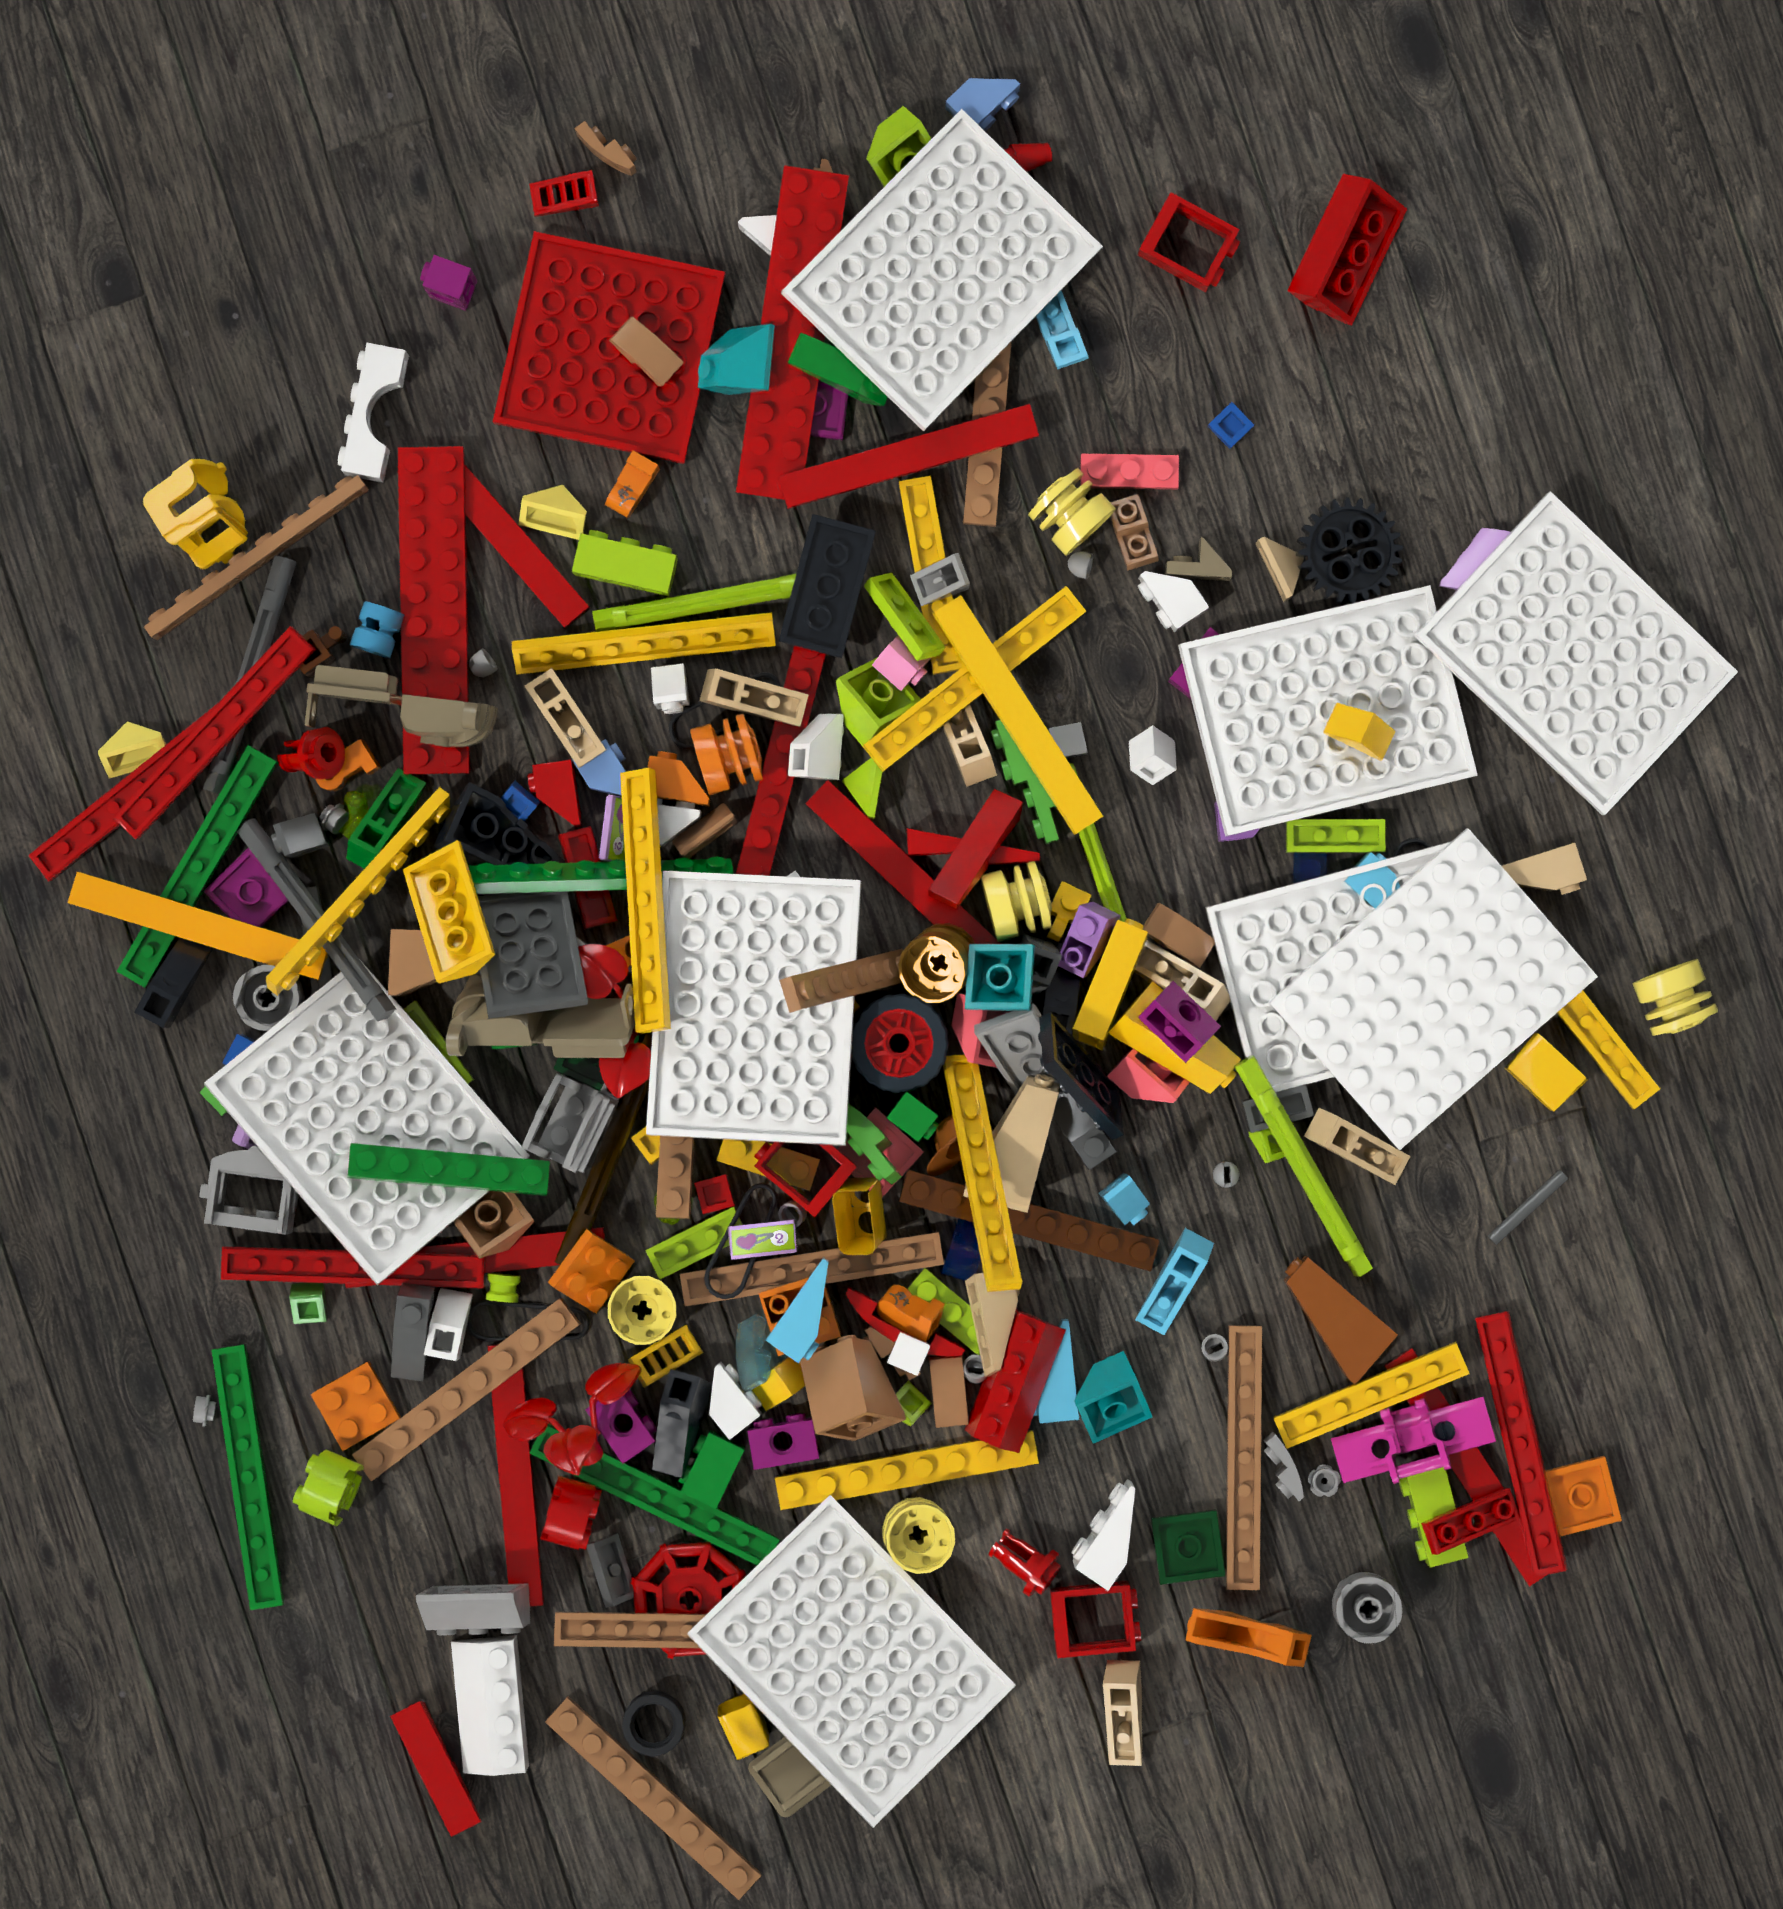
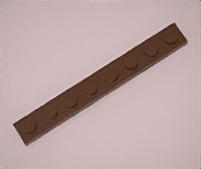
[898,1169,1160,1272]

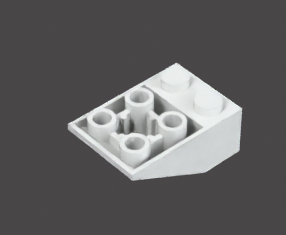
[1071,1479,1135,1591]

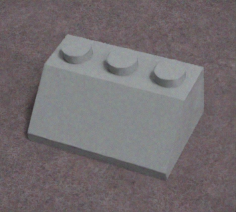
[416,1584,530,1635]

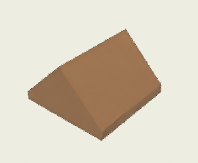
[453,1191,534,1259]

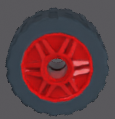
[851,994,949,1093]

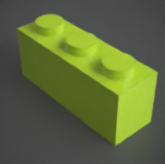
[572,530,678,597]
[1399,1467,1468,1568]

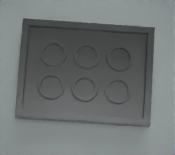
[478,891,588,1019]

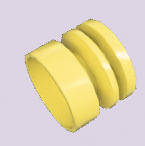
[1028,468,1116,556]
[981,861,1052,942]
[1632,959,1718,1036]
[608,1276,676,1345]
[882,1497,955,1574]

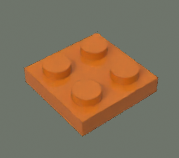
[548,1229,635,1314]
[311,1361,401,1451]
[1545,1456,1622,1537]

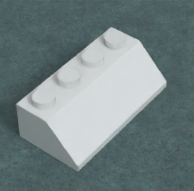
[451,1635,529,1776]

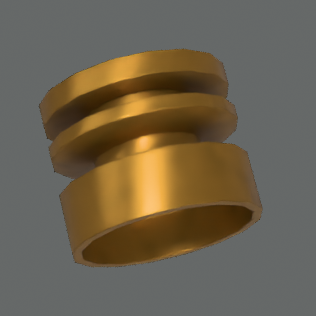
[898,923,975,1003]

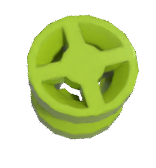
[486,1273,521,1303]

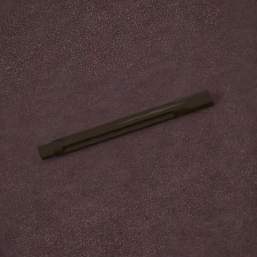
[554,1033,652,1265]

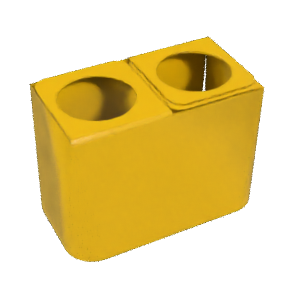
[1505,1033,1588,1112]
[832,1178,887,1255]
[717,1694,769,1760]

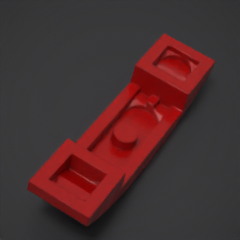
[846,1287,965,1356]

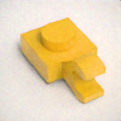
[1047,881,1091,942]

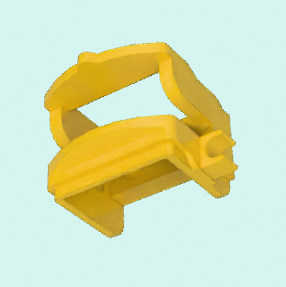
[143,459,248,569]

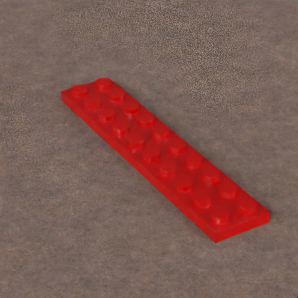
[736,165,849,500]
[398,446,470,775]

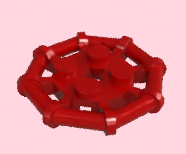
[630,1541,747,1659]

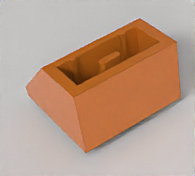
[758,1277,841,1356]

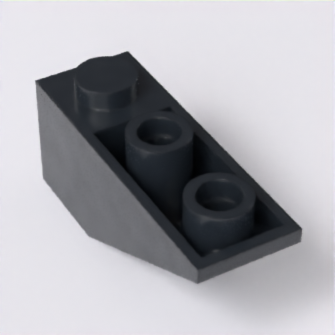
[134,938,213,1028]
[1039,941,1081,1035]
[652,1369,712,1479]

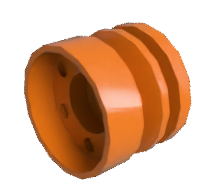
[690,713,763,795]

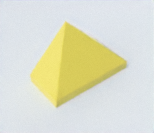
[518,485,587,540]
[98,721,166,779]

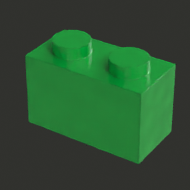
[887,1091,939,1142]
[678,1430,745,1509]

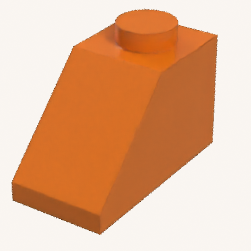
[648,751,711,807]

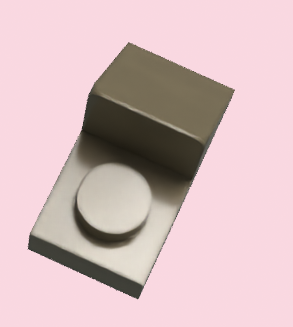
[1164,537,1232,581]

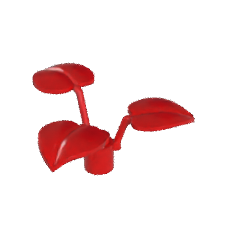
[578,944,651,1099]
[503,1363,642,1476]

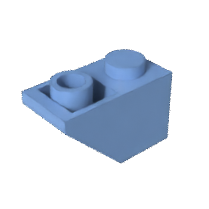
[945,78,1020,131]
[572,739,633,797]

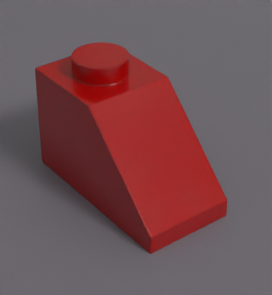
[528,760,582,827]

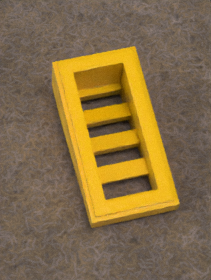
[628,1324,703,1388]

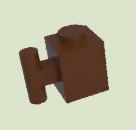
[299,626,347,678]

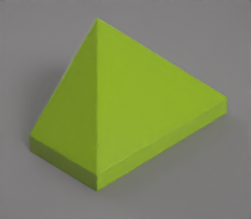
[842,758,883,819]

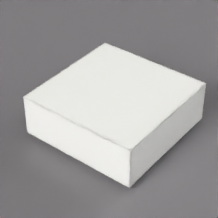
[887,1332,931,1376]

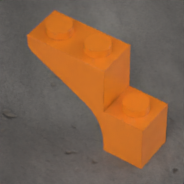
[1186,1608,1312,1667]

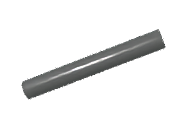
[1487,1170,1568,1245]

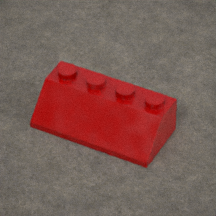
[1287,174,1407,326]
[964,1309,1066,1453]

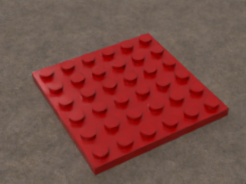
[493,231,726,464]

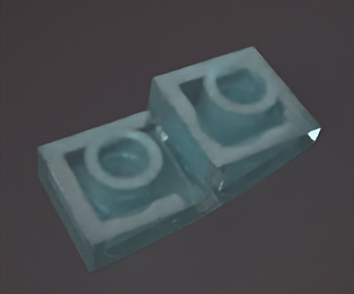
[736,1314,772,1392]

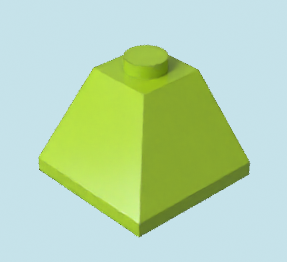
[866,106,931,187]
[836,657,921,746]

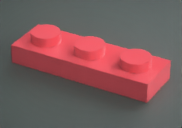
[1080,454,1179,490]

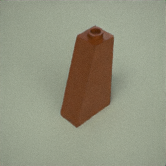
[1284,1256,1398,1385]

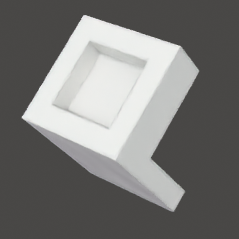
[1129,725,1177,785]

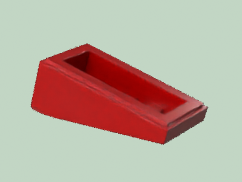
[529,170,599,217]

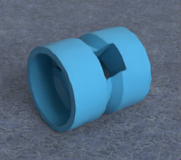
[350,601,404,658]

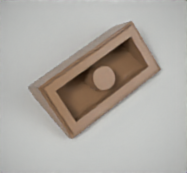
[673,803,737,858]

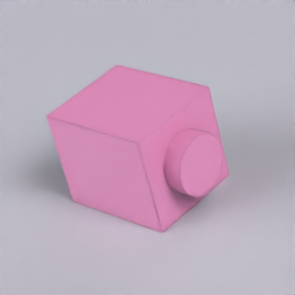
[872,635,932,691]

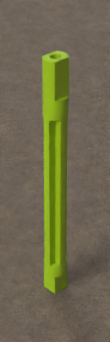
[592,574,796,632]
[1234,1055,1373,1277]

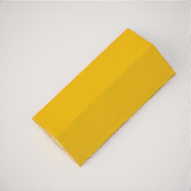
[403,840,495,984]

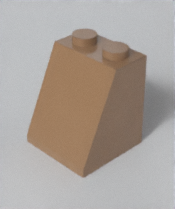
[388,929,437,997]
[800,1335,906,1441]

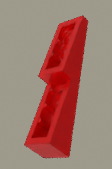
[928,789,1023,909]
[907,828,1040,865]
[390,1701,482,1837]

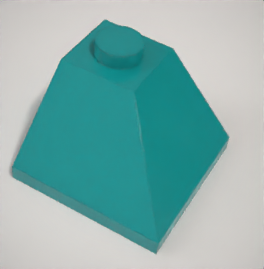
[698,324,775,395]
[965,944,1035,1011]
[1074,1351,1153,1444]

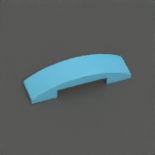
[1036,290,1089,369]

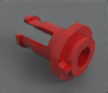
[277,727,345,780]
[988,1529,1062,1597]

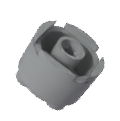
[233,965,305,1031]
[1332,1572,1402,1643]

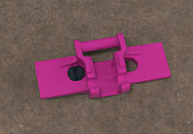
[1331,1397,1496,1484]

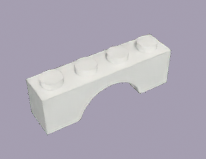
[338,343,409,483]

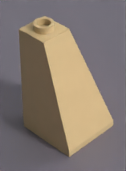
[963,1074,1059,1213]

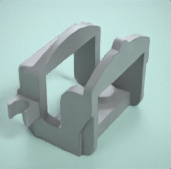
[521,1073,620,1173]
[199,1145,299,1235]

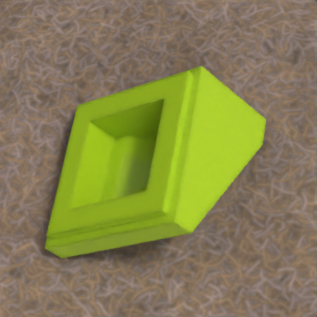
[1248,1128,1285,1163]
[895,1380,932,1426]

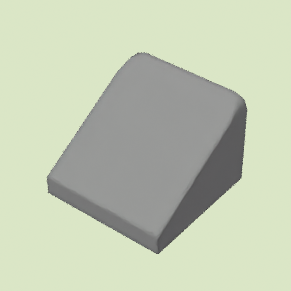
[1049,722,1088,758]

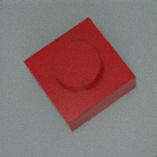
[694,1174,735,1214]

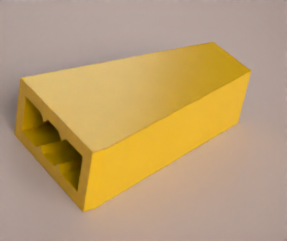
[1073,919,1148,1050]
[1108,981,1241,1094]

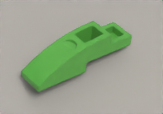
[991,720,1059,845]
[846,1104,902,1185]

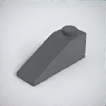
[1053,1086,1116,1170]
[391,1283,435,1382]

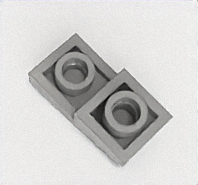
[1263,1431,1304,1501]

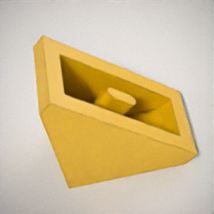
[1323,703,1396,761]
[748,1357,805,1411]

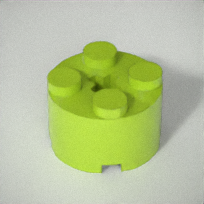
[293,1449,364,1526]

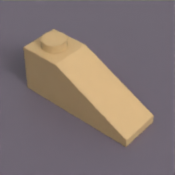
[525,668,606,768]
[699,668,809,726]
[929,687,997,787]
[1502,843,1587,895]
[1134,940,1230,1021]
[1304,1108,1410,1185]
[965,1273,1020,1377]
[1103,1660,1142,1766]

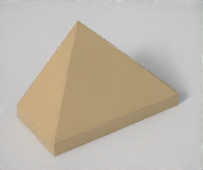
[1256,537,1304,602]

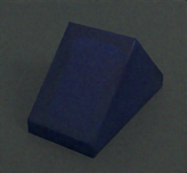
[941,1218,981,1280]

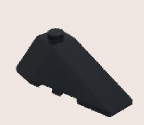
[433,782,566,866]

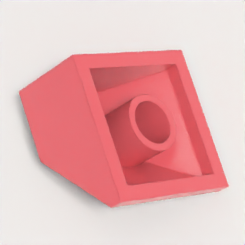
[951,993,1014,1068]
[1107,1048,1190,1103]

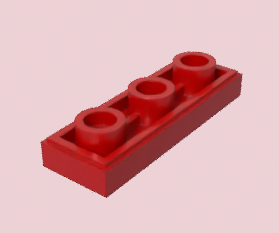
[1421,1488,1520,1555]

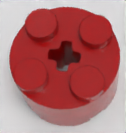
[540,1475,602,1550]

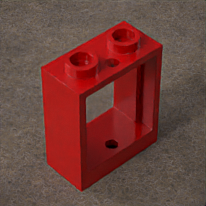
[1137,192,1241,293]
[754,1142,857,1217]
[1050,1581,1141,1658]

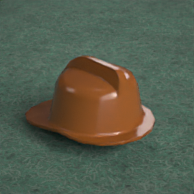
[926,1114,992,1176]

